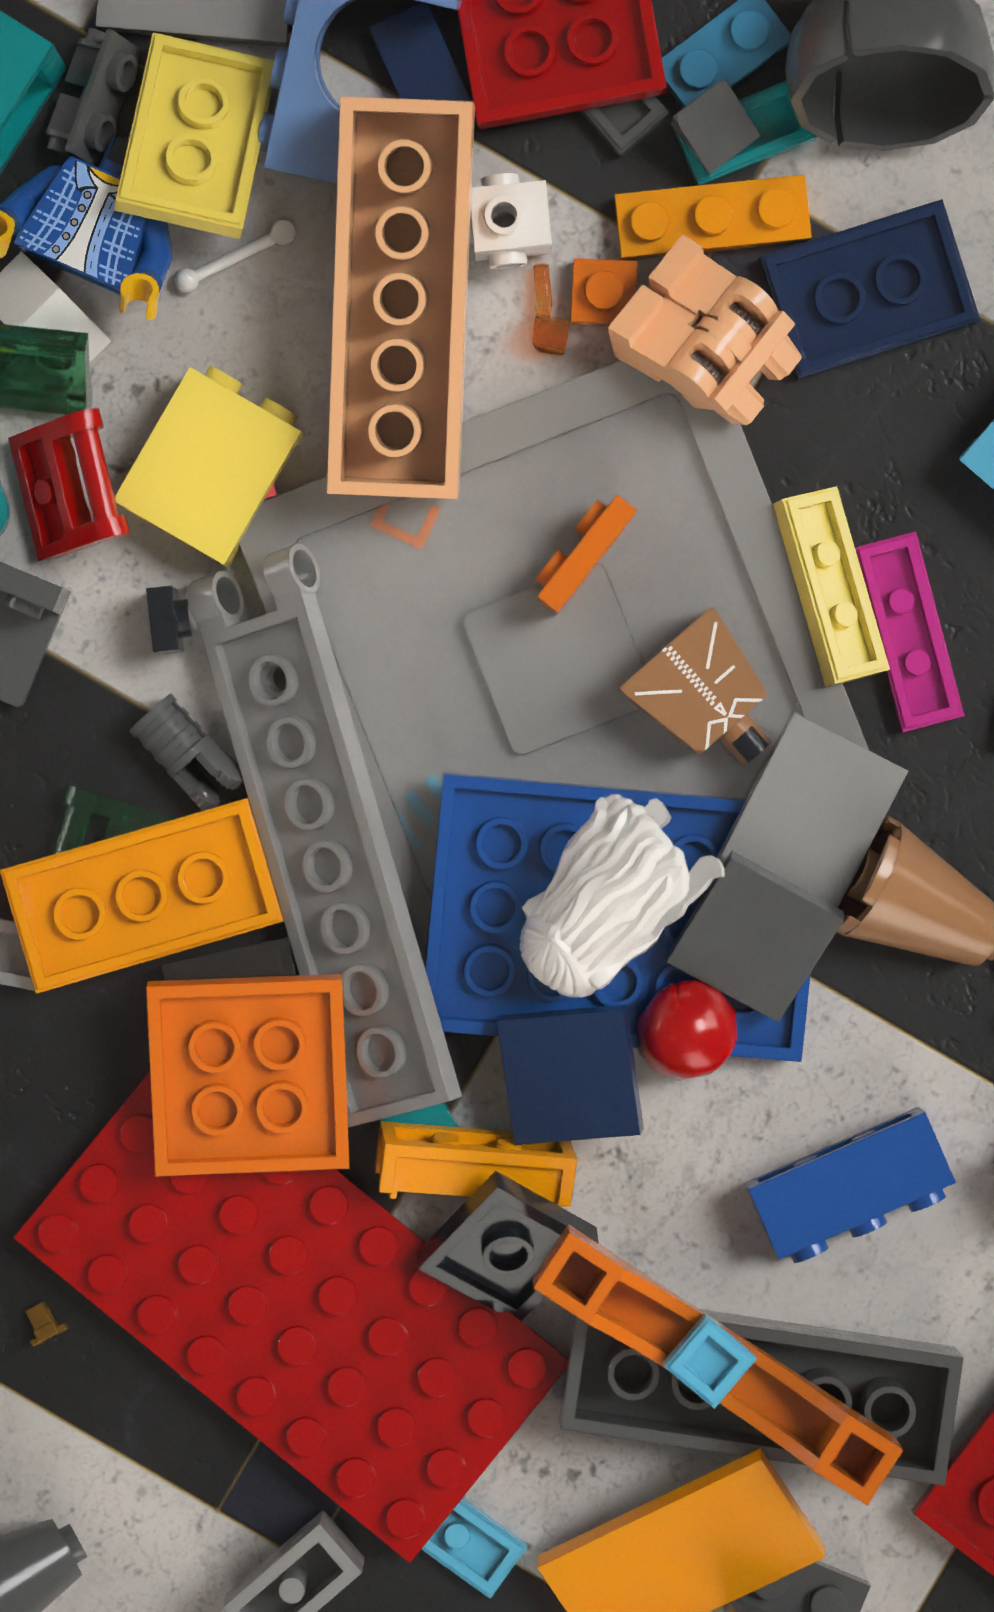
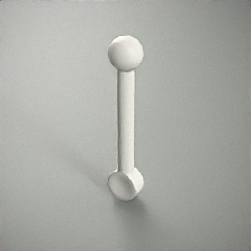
[174,220,296,293]

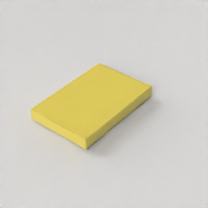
[114,32,274,239]

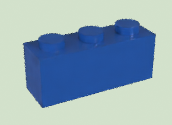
[744,1107,956,1263]

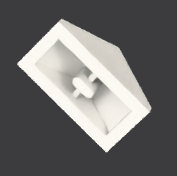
[0,251,113,387]

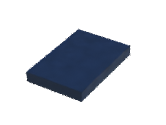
[759,199,981,380]

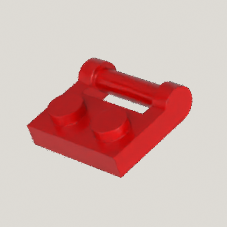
[8,408,130,561]

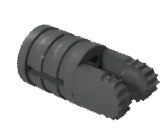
[129,693,244,811]

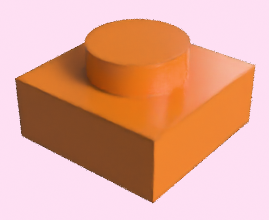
[571,258,638,327]

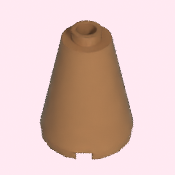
[836,815,994,967]

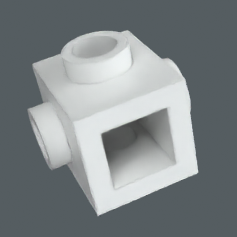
[470,173,552,269]

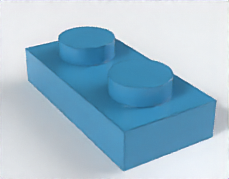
[662,0,790,109]

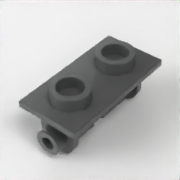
[45,28,142,167]

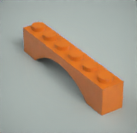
[533,1224,903,1506]

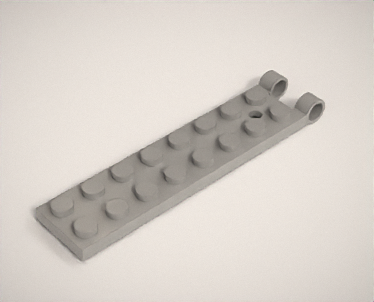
[187,544,462,1128]

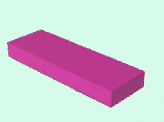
[855,531,965,733]

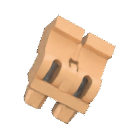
[608,234,802,425]

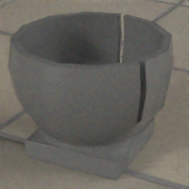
[785,0,994,151]

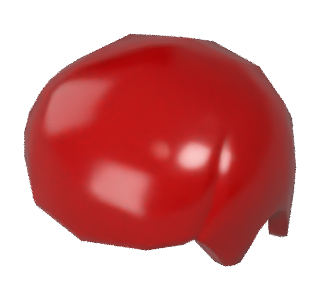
[635,980,738,1081]

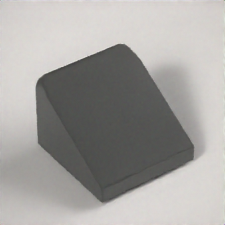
[671,79,761,175]

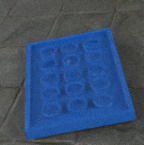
[424,772,811,1062]

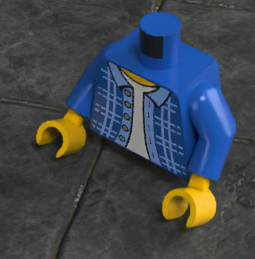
[0,135,173,320]

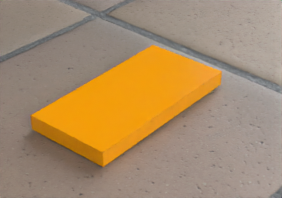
[0,798,284,994]
[537,1448,825,1612]

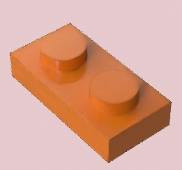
[535,494,638,615]

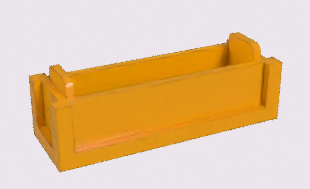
[374,1121,577,1207]

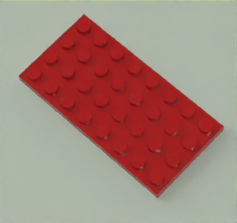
[14,1072,568,1563]

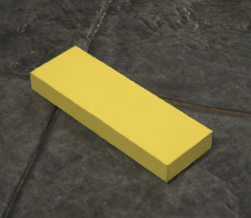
[773,486,890,687]

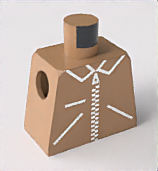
[618,606,772,767]

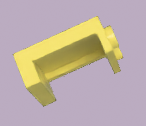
[115,365,304,569]

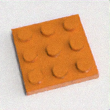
[146,974,349,1176]

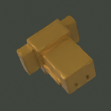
[25,1302,70,1347]

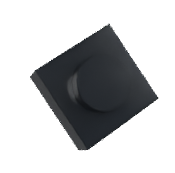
[146,585,193,655]

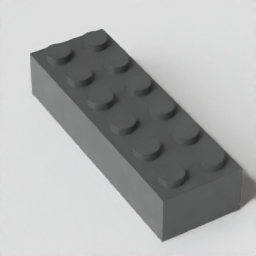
[559,1309,964,1486]

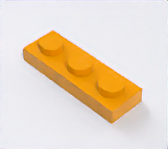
[614,174,812,261]

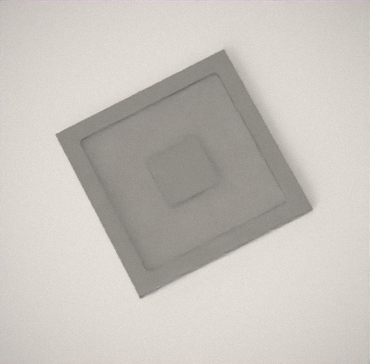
[239,360,869,965]

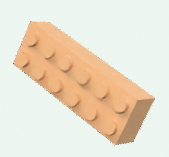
[327,96,475,499]

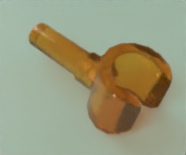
[532,264,570,356]

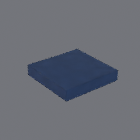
[497,1004,644,1145]

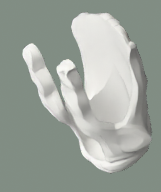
[520,794,725,998]

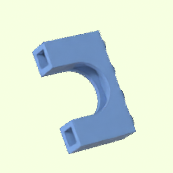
[258,0,462,184]

